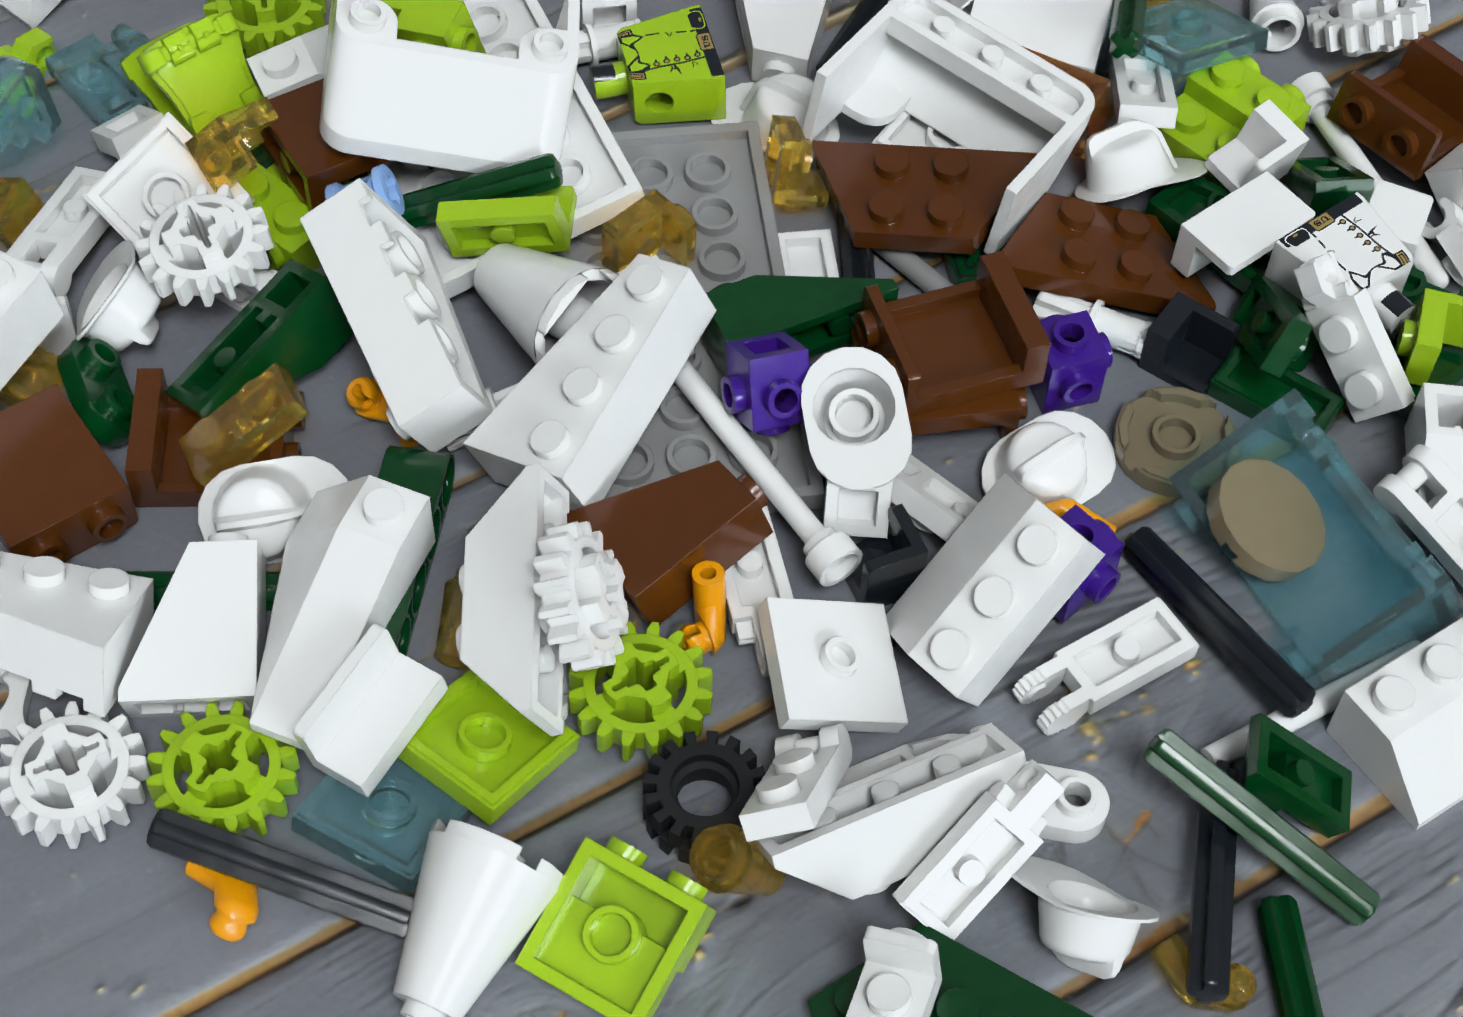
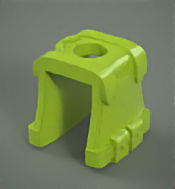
[119,11,265,144]

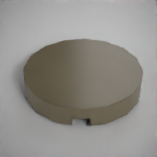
[1112,387,1238,497]
[1206,459,1326,582]

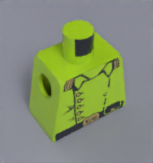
[589,5,726,124]

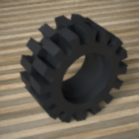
[643,730,765,866]

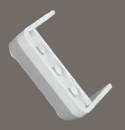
[319,0,580,173]
[800,0,1095,254]

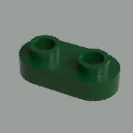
[57,337,134,447]

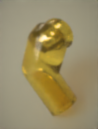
[1149,934,1257,1014]

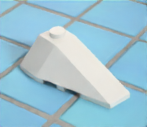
[249,475,435,750]

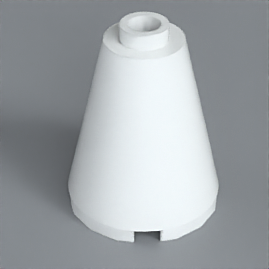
[474,243,619,364]
[393,818,563,1017]

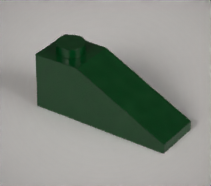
[165,259,354,420]
[701,275,899,377]

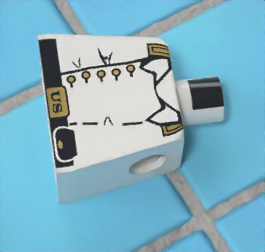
[1264,192,1417,334]

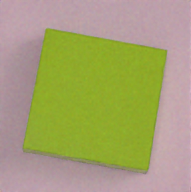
[398,669,580,826]

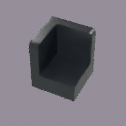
[1138,292,1241,395]
[845,504,929,607]

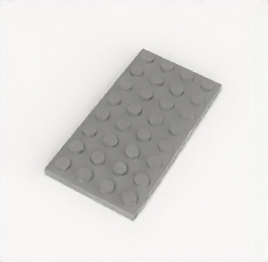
[547,121,825,513]

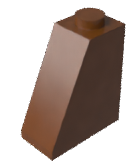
[567,460,773,626]

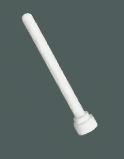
[1291,72,1450,289]
[674,360,863,587]

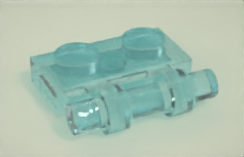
[44,23,155,127]

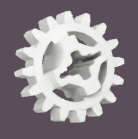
[1306,0,1431,57]
[135,183,274,307]
[533,521,629,672]
[0,701,151,849]

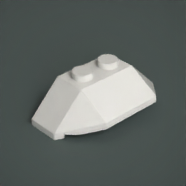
[456,463,571,736]
[751,723,1026,900]

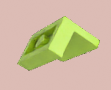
[435,186,577,257]

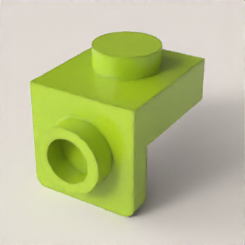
[1395,288,1463,386]

